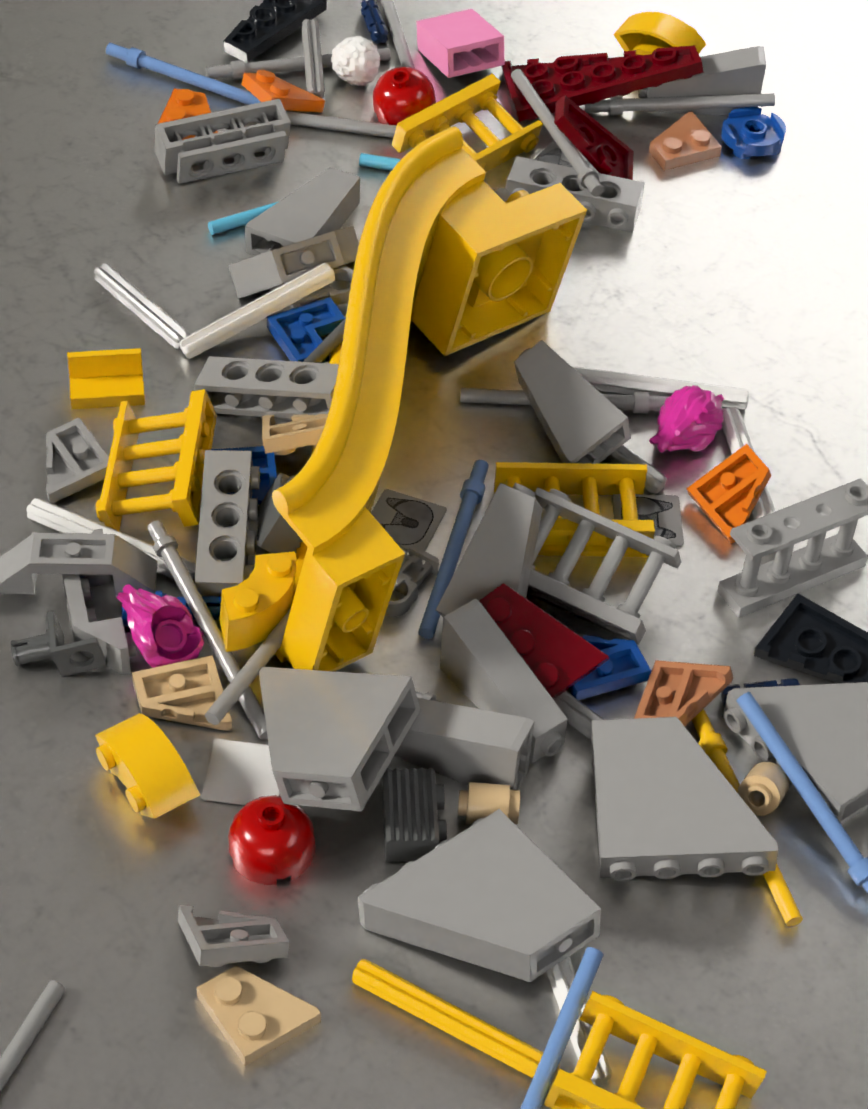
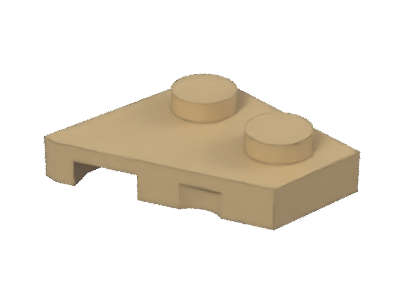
[262,414,328,455]
[132,655,232,731]
[196,966,321,1066]

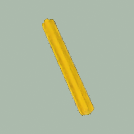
[352,959,560,1082]

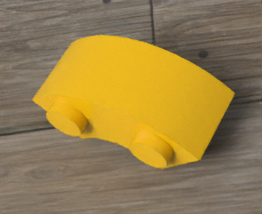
[613,12,706,55]
[219,551,296,652]
[95,713,200,819]

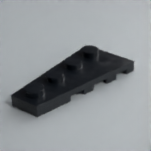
[223,0,327,63]
[754,593,868,683]

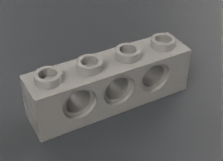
[506,156,645,233]
[194,356,339,419]
[195,450,260,596]

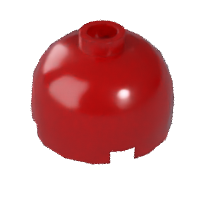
[373,67,436,125]
[228,795,315,885]

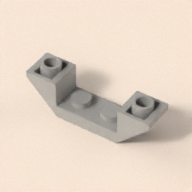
[228,226,359,299]
[62,529,137,675]
[0,533,157,596]

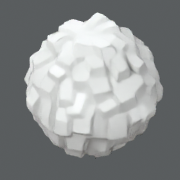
[331,35,380,86]

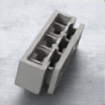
[154,98,291,184]

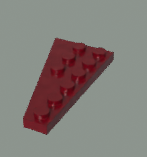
[501,45,704,122]

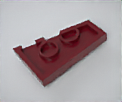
[554,96,634,180]
[479,583,609,700]

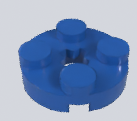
[721,107,786,159]

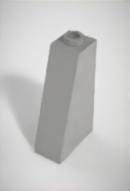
[638,46,766,116]
[245,167,360,256]
[514,340,631,464]
[436,483,543,617]
[440,598,568,764]
[394,698,534,790]

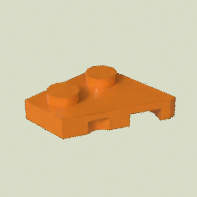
[686,444,771,545]

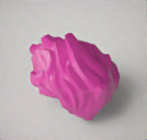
[649,385,724,453]
[116,584,204,668]

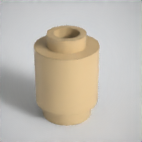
[738,762,790,816]
[458,782,520,825]

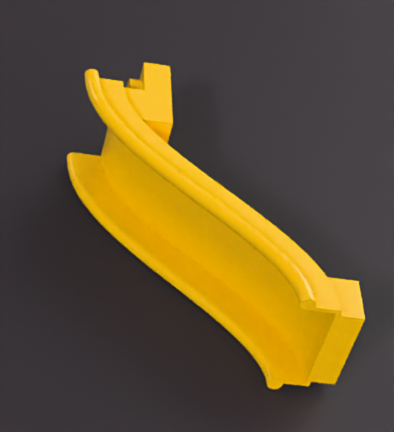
[272,126,587,672]

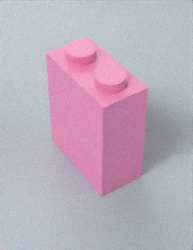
[416,9,505,78]

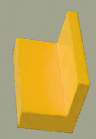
[67,348,145,410]

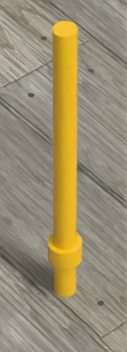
[692,709,803,927]

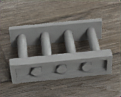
[717,478,868,618]
[527,487,681,645]

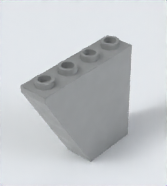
[259,667,421,811]
[722,682,868,824]
[592,717,778,881]
[358,809,601,982]

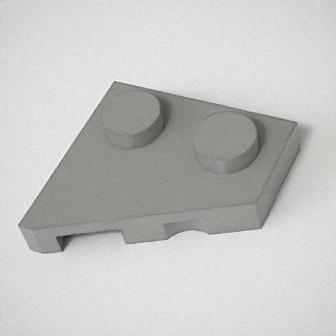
[46,418,109,504]
[178,905,290,967]

